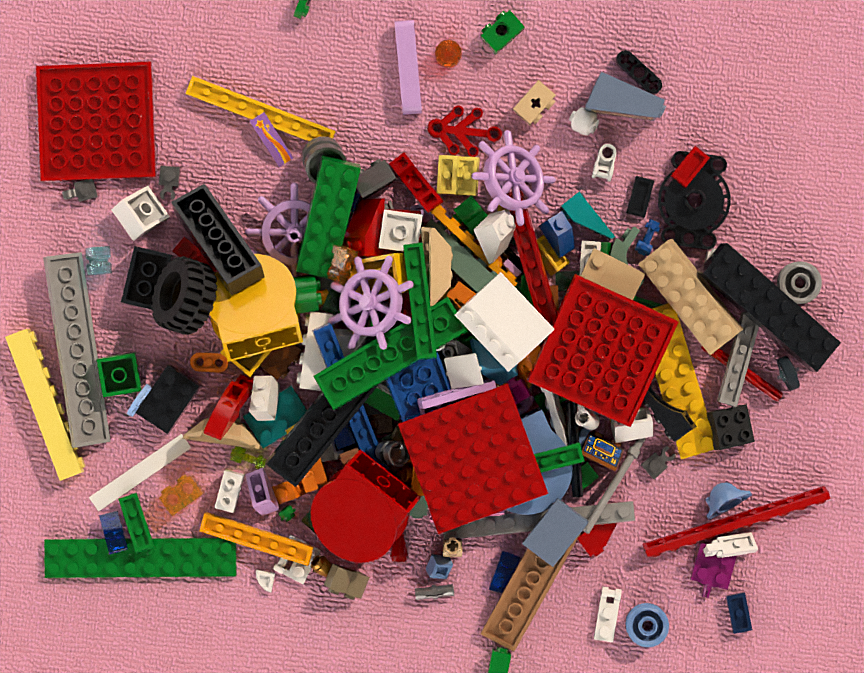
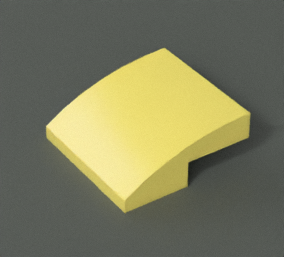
[437,155,480,196]

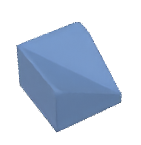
[426,554,453,579]

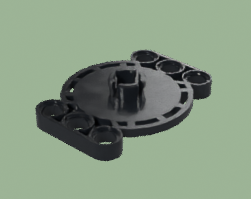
[658,151,731,250]

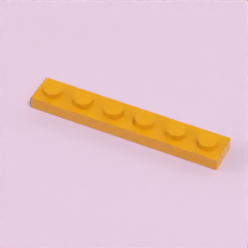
[430,205,518,287]
[199,512,314,566]

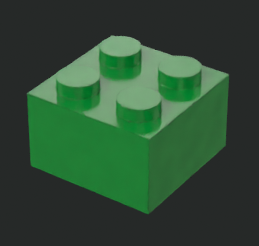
[97,351,142,397]

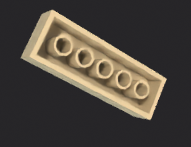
[638,239,743,355]

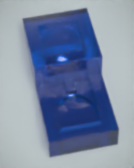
[99,511,128,555]
[489,551,520,594]

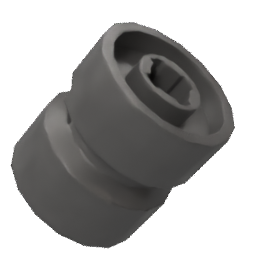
[375,440,410,467]

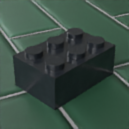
[121,246,174,310]
[136,365,202,434]

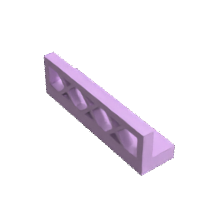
[417,378,496,415]

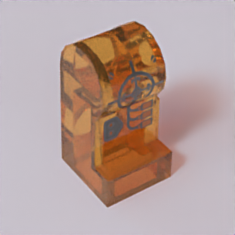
[327,245,358,285]

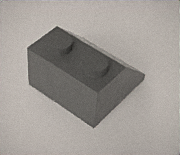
[357,159,397,199]

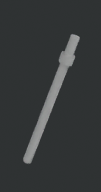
[583,438,646,534]

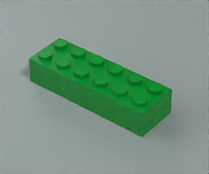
[295,156,361,280]

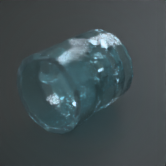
[85,246,112,275]

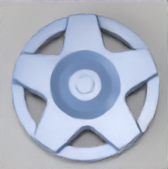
[127,384,152,417]

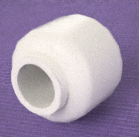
[569,107,599,136]

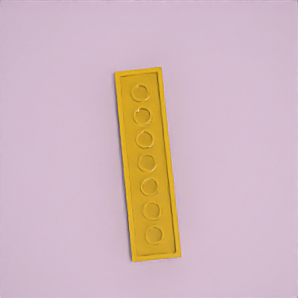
[651,303,714,460]

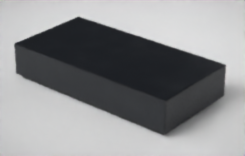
[626,176,655,218]

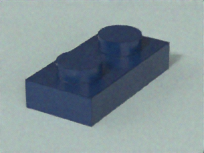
[725,592,752,634]

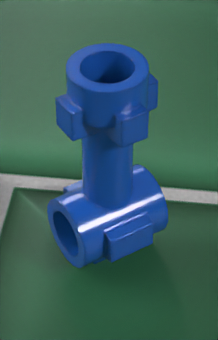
[634,219,660,256]

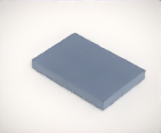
[522,498,589,567]

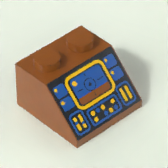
[581,431,624,471]

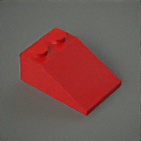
[342,198,385,257]

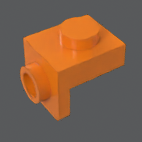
[272,480,306,504]

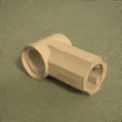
[443,537,462,557]

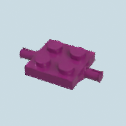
[690,534,737,598]

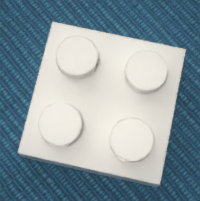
[379,210,423,252]

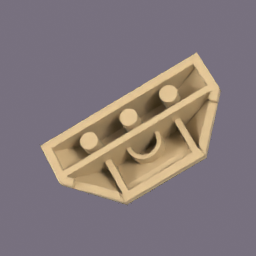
[420,227,453,306]
[183,415,261,449]

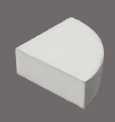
[256,569,275,592]

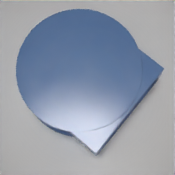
[506,407,572,515]

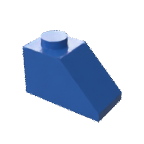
[539,211,575,258]

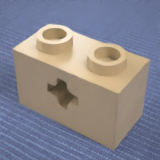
[513,80,556,125]

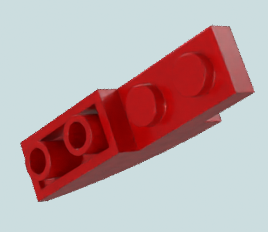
[204,374,254,440]

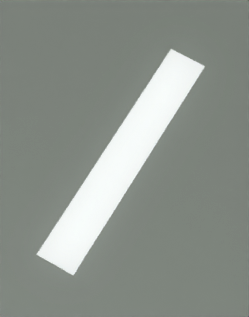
[89,434,191,512]

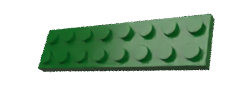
[313,297,468,411]

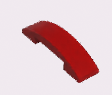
[389,152,444,213]

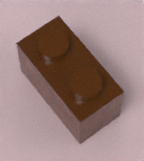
[260,344,302,380]

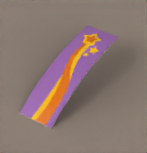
[250,112,293,167]

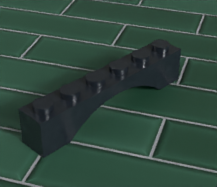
[643,386,697,442]

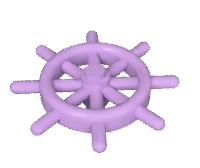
[472,130,556,226]
[245,183,310,277]
[328,256,414,350]

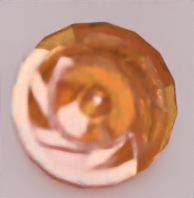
[435,40,462,68]

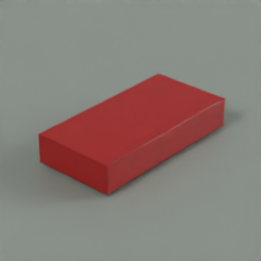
[671,146,710,188]

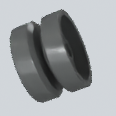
[301,137,346,183]

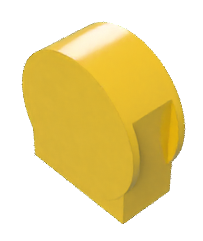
[209,254,303,362]

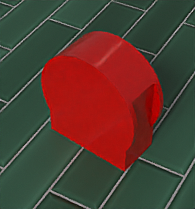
[311,449,421,563]

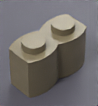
[324,563,370,600]

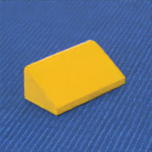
[537,235,570,276]

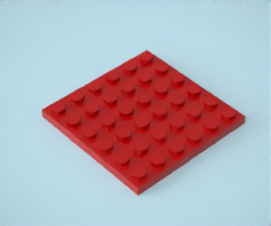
[36,61,156,181]
[526,274,679,427]
[398,384,549,534]

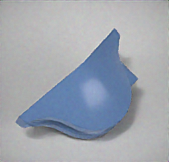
[705,482,753,520]

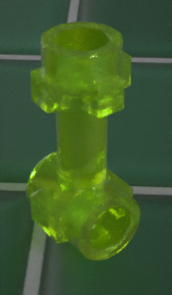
[230,446,267,469]

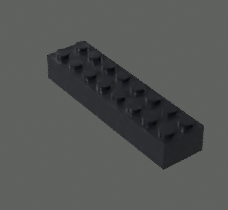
[697,243,841,372]

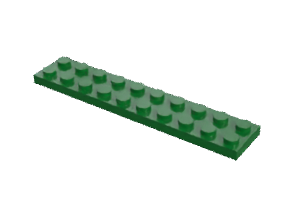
[44,538,237,578]

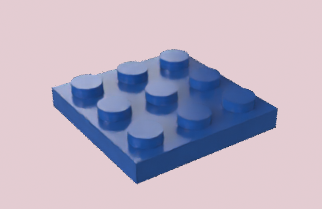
[386,351,454,422]

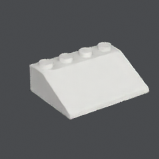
[455,272,554,372]

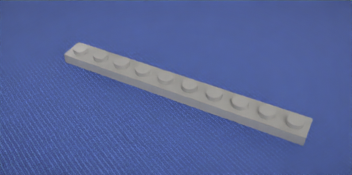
[443,501,635,540]

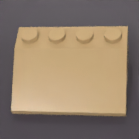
[580,248,645,300]

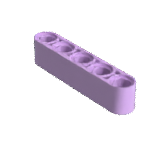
[395,20,422,115]

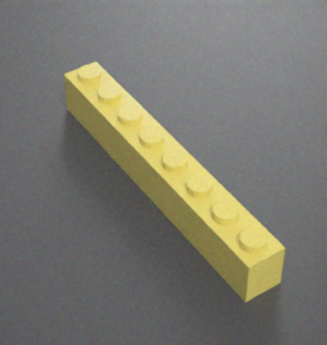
[5,329,85,481]

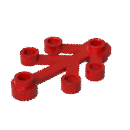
[427,105,502,157]

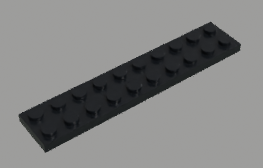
[265,314,402,487]

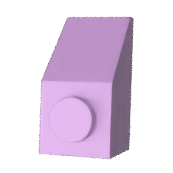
[245,468,279,516]

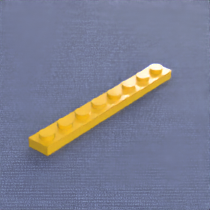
[185,76,336,142]

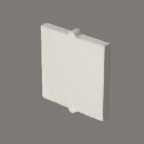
[444,353,484,389]

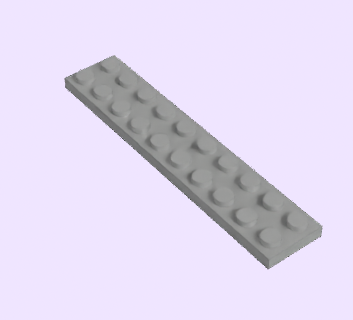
[43,252,111,448]

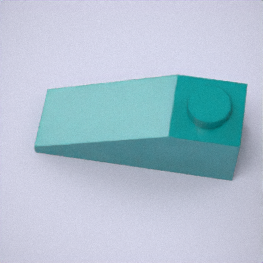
[560,192,615,239]

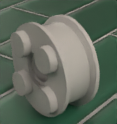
[777,261,822,304]

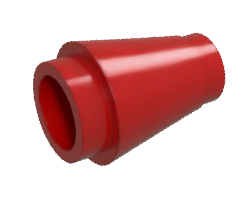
[390,534,409,562]

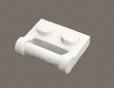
[273,535,321,584]

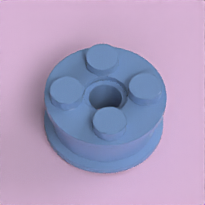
[625,603,669,647]

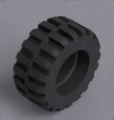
[151,256,217,335]

